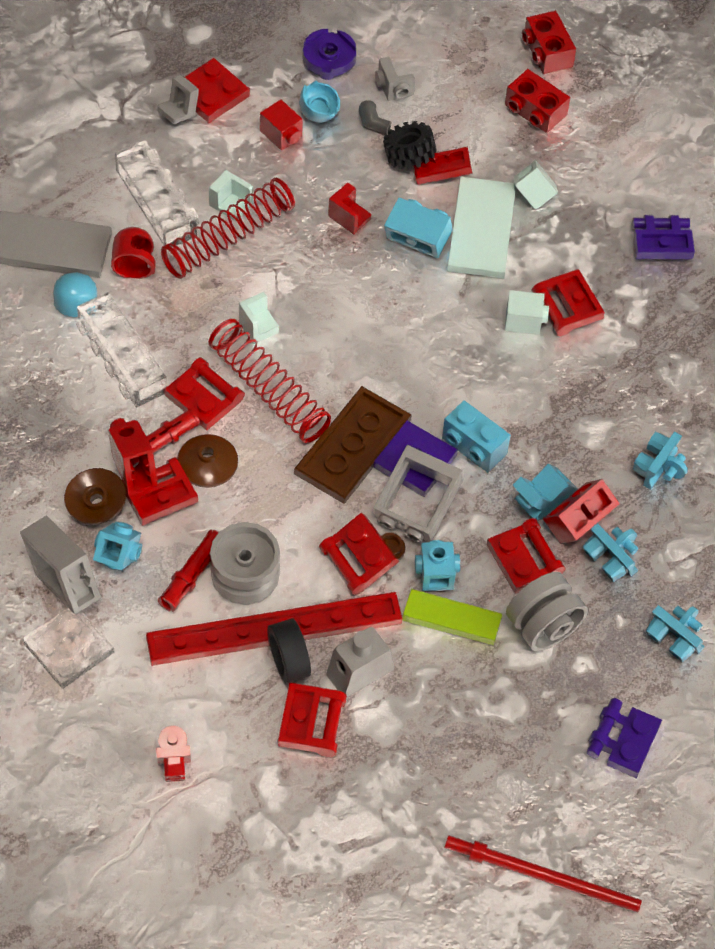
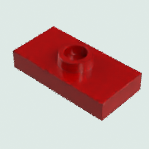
[414,146,472,185]

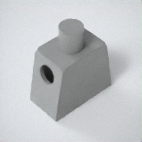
[326,627,395,697]

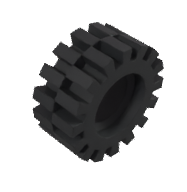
[383,121,437,169]

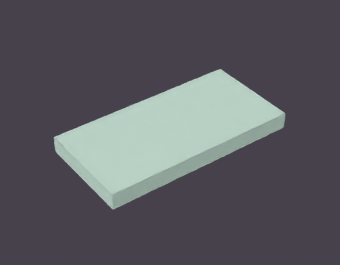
[447,176,516,279]

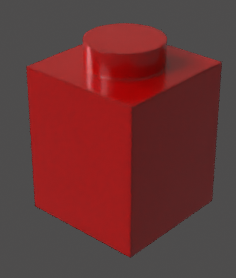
[260,99,303,151]

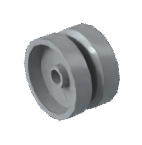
[210,522,280,604]
[506,572,589,651]

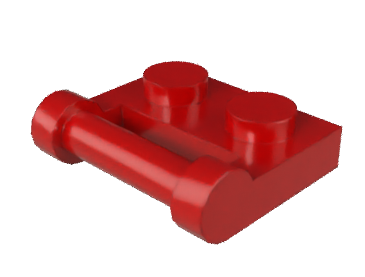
[531,269,605,337]
[164,357,245,431]
[121,457,198,526]
[319,512,400,595]
[487,518,566,594]
[278,683,347,757]

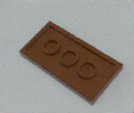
[294,386,412,504]

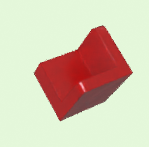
[328,182,371,235]

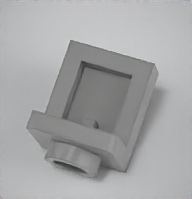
[375,57,415,101]
[157,75,199,124]

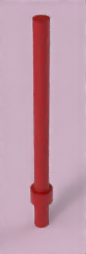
[444,835,642,913]

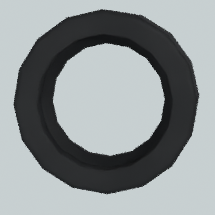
[267,618,311,683]

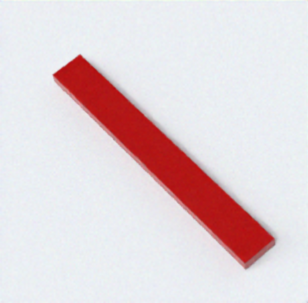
[146,592,402,666]

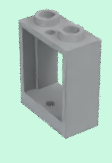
[373,445,464,542]
[20,515,101,615]

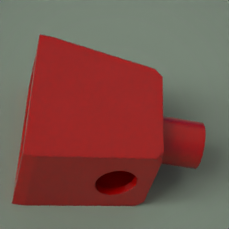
[108,418,158,496]

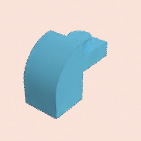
[513,464,578,520]

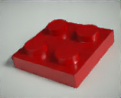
[185,58,250,124]

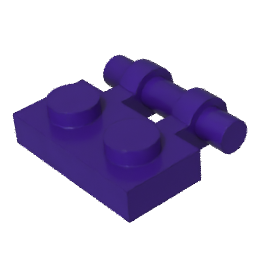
[632,215,695,259]
[587,698,662,779]

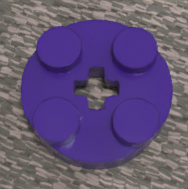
[302,29,356,80]

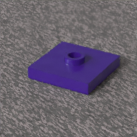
[373,420,458,497]

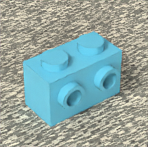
[384,198,453,258]
[442,400,511,473]

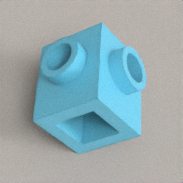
[93,522,142,570]
[415,540,460,591]

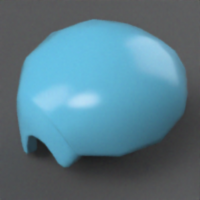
[299,81,340,123]
[53,272,97,317]

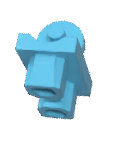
[633,431,688,490]
[582,523,639,582]
[646,605,705,662]

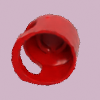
[111,227,156,279]

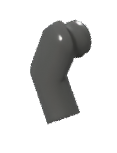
[358,100,392,135]

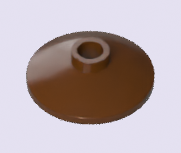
[177,434,238,488]
[64,468,126,525]

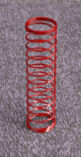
[161,177,295,279]
[208,319,331,443]

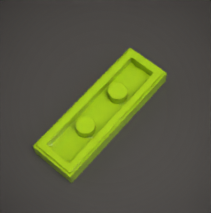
[402,589,502,646]

